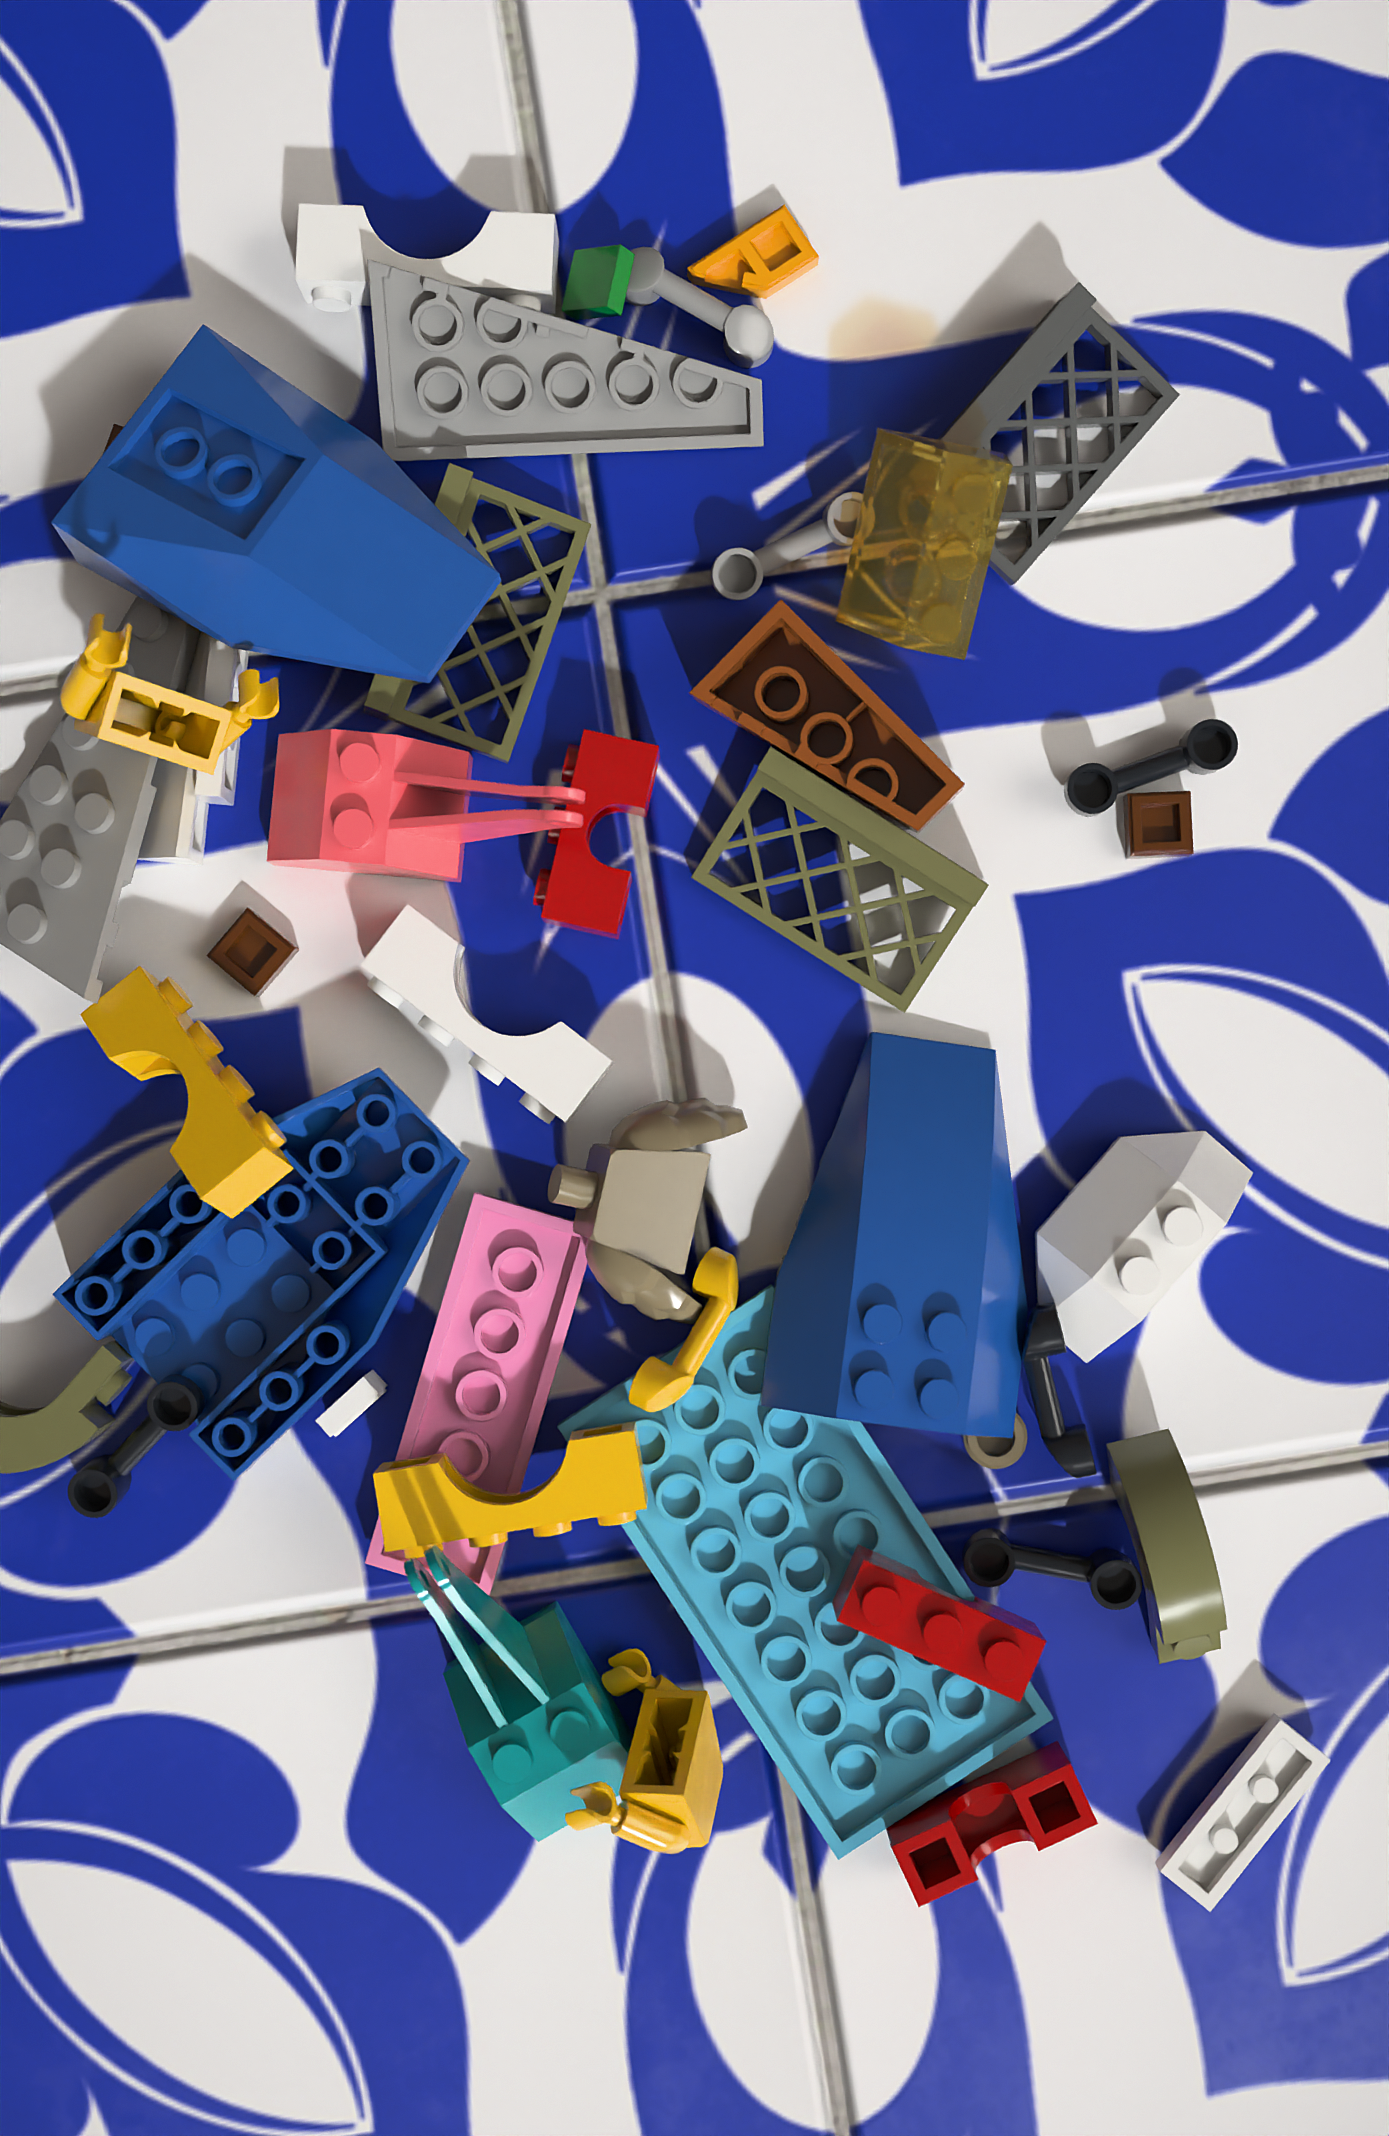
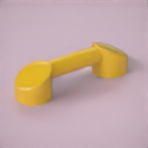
[629,1247,739,1413]

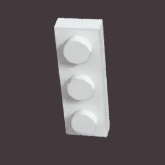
[1154,1713,1331,1912]

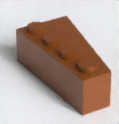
[689,599,965,834]

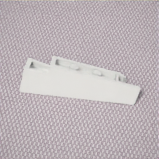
[138,631,249,866]

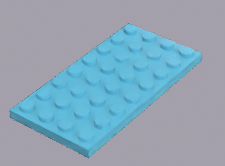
[557,1284,1054,1860]

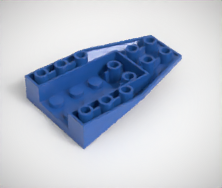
[51,324,501,683]
[52,1067,470,1482]

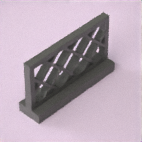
[896,282,1180,586]

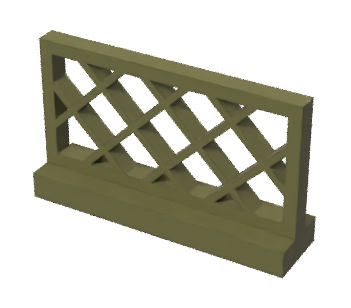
[363,463,592,763]
[691,747,989,1013]

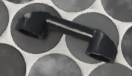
[1064,719,1238,817]
[1022,1302,1097,1478]
[68,1374,205,1518]
[962,1528,1142,1610]

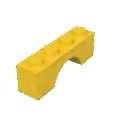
[80,966,294,1219]
[373,1421,648,1559]

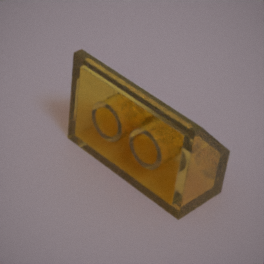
[835,428,1013,660]

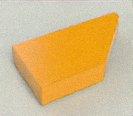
[687,205,819,299]

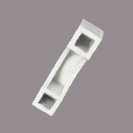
[295,203,559,314]
[360,904,614,1124]

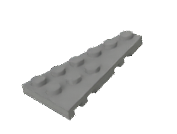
[367,259,764,461]
[0,596,200,1004]

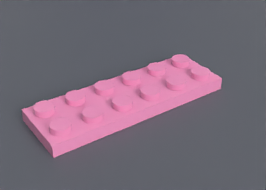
[365,1192,588,1596]

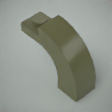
[0,1340,134,1474]
[1106,1428,1227,1664]

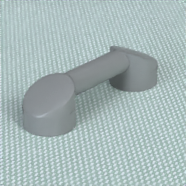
[625,247,774,368]
[711,492,878,601]

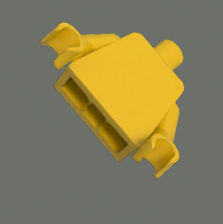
[60,613,279,775]
[565,1649,723,1854]

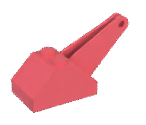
[267,729,585,882]

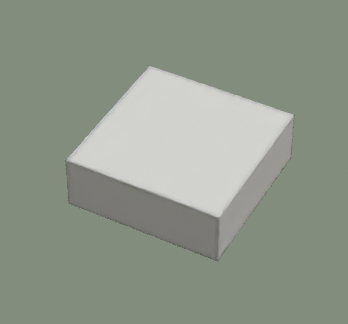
[315,1369,388,1437]

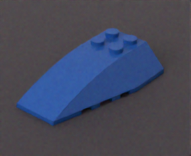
[759,1032,1028,1438]

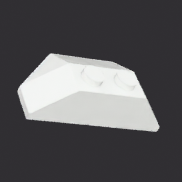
[1035,1131,1253,1363]

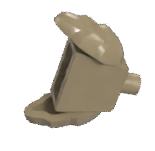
[548,1098,748,1325]

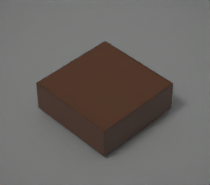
[1123,791,1194,859]
[206,907,299,998]

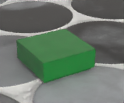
[561,244,635,320]

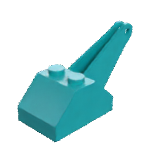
[404,1545,633,1842]

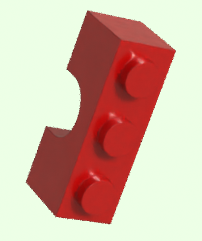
[533,729,660,940]
[832,1544,1047,1702]
[886,1741,1098,1907]

